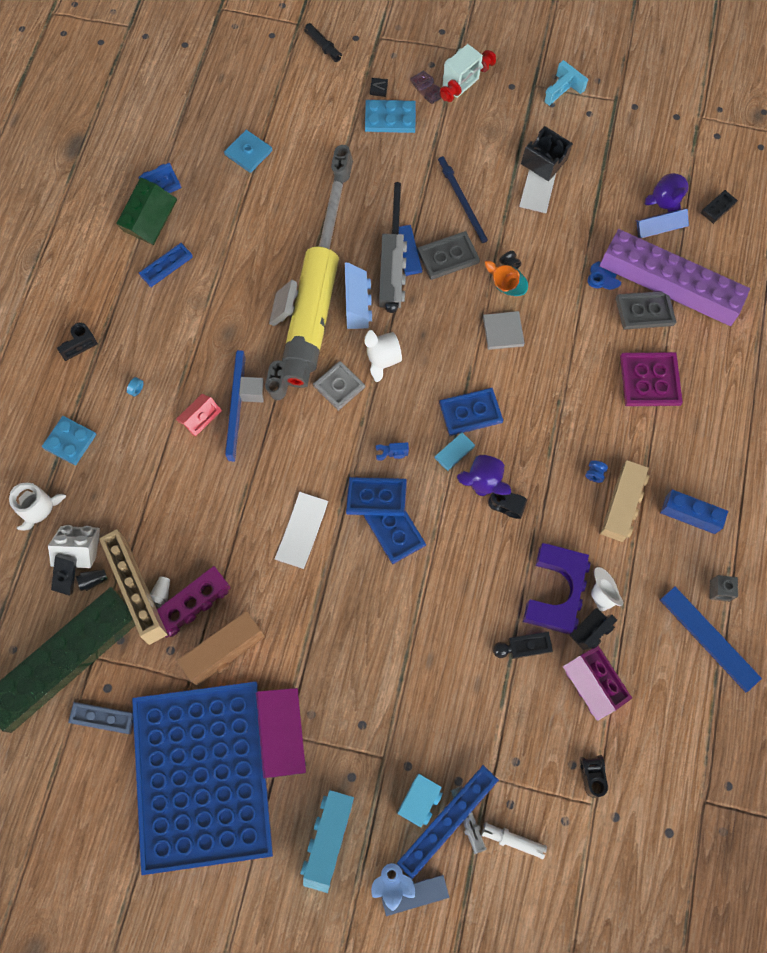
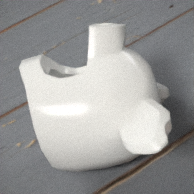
[364,330,402,382]
[9,482,66,531]

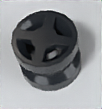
[499,251,522,269]

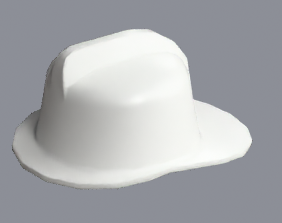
[591,567,623,612]

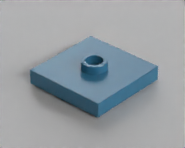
[224,130,273,173]

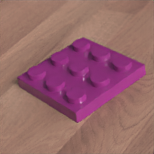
[620,352,683,406]

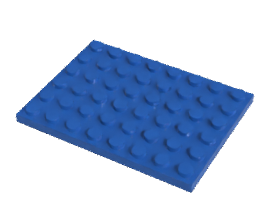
[132,681,273,875]

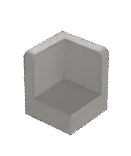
[239,377,264,402]

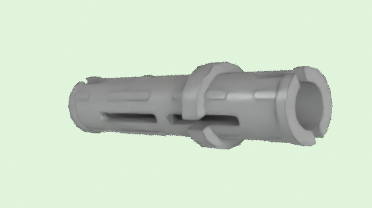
[450,786,487,854]

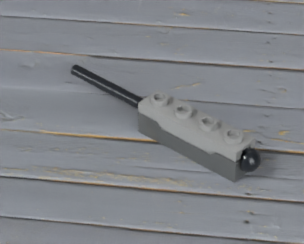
[379,182,407,313]

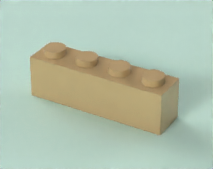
[600,460,649,542]

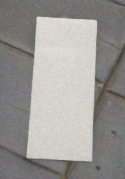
[519,170,556,213]
[275,492,328,569]

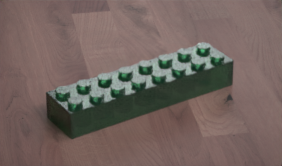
[0,587,136,733]

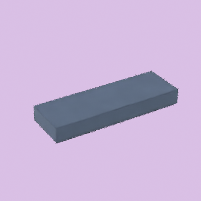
[68,702,133,735]
[381,875,449,916]

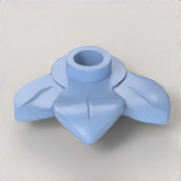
[371,863,415,911]

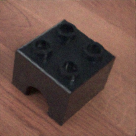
[521,126,573,182]

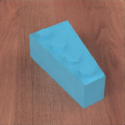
[300,790,354,893]

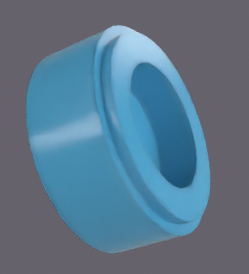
[127,377,144,397]

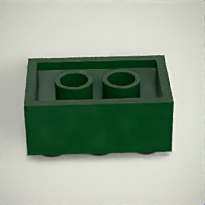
[116,177,177,245]

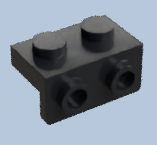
[570,608,617,650]

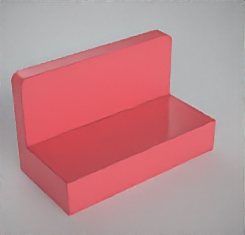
[176,394,222,437]

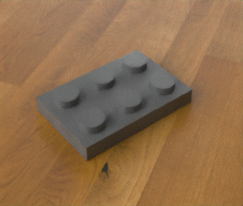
[417,231,480,280]
[615,292,677,330]

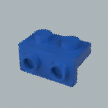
[138,163,182,193]

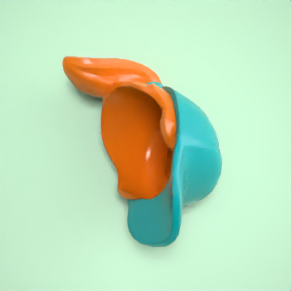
[485,261,528,296]

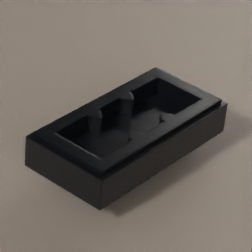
[701,190,738,224]
[51,553,77,596]

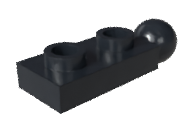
[493,632,553,659]

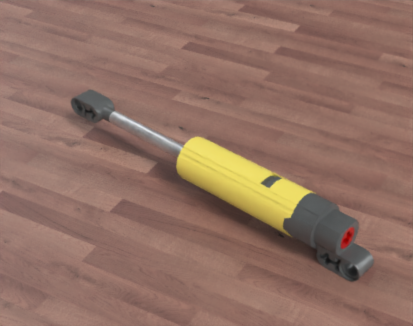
[265,145,353,400]

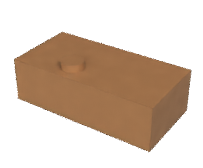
[177,611,265,686]

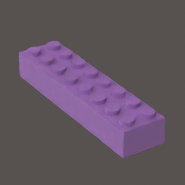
[600,229,751,326]

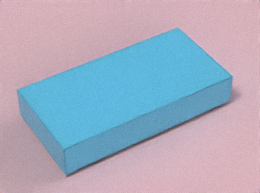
[435,432,475,471]

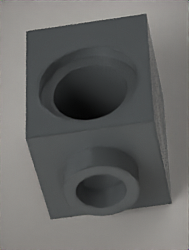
[710,575,738,602]

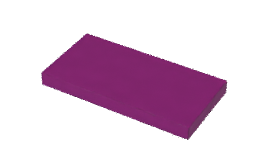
[256,688,306,779]

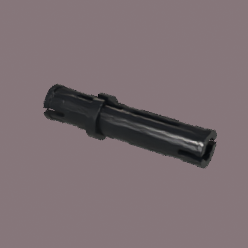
[304,23,342,62]

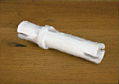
[481,822,547,859]

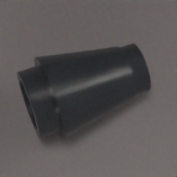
[76,569,108,591]

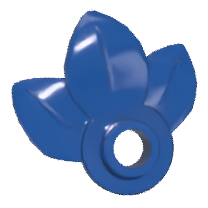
[588,261,621,290]

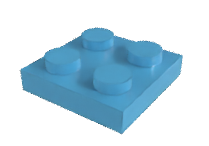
[42,416,96,466]

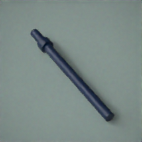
[438,156,488,243]

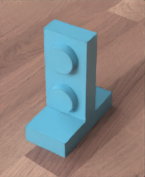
[544,60,588,106]

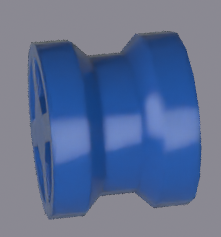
[585,460,608,483]

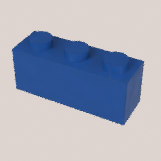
[660,489,728,534]

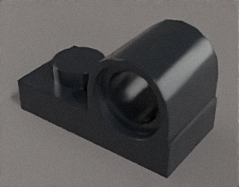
[57,322,98,361]

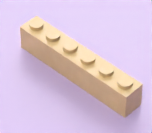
[99,529,168,645]

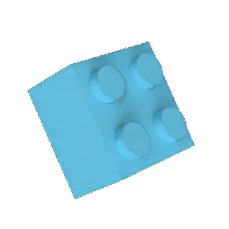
[397,774,443,827]

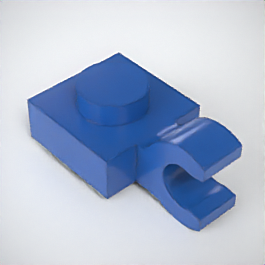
[376,442,409,461]

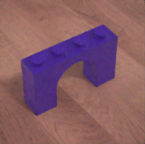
[523,543,591,634]

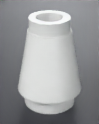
[150,576,171,608]

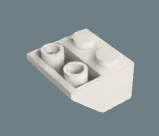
[48,525,100,568]

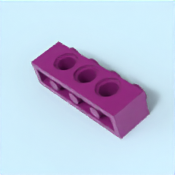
[157,566,231,638]

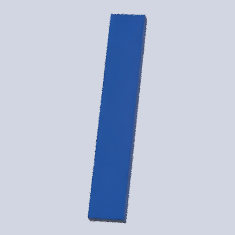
[225,350,246,462]
[660,586,762,693]
[397,765,499,879]

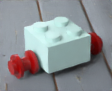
[440,44,496,102]

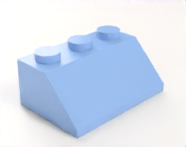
[345,263,372,329]

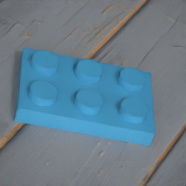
[365,100,416,133]

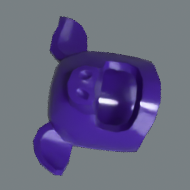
[644,173,689,212]
[457,455,511,496]

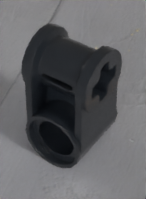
[488,492,527,519]
[580,755,608,798]

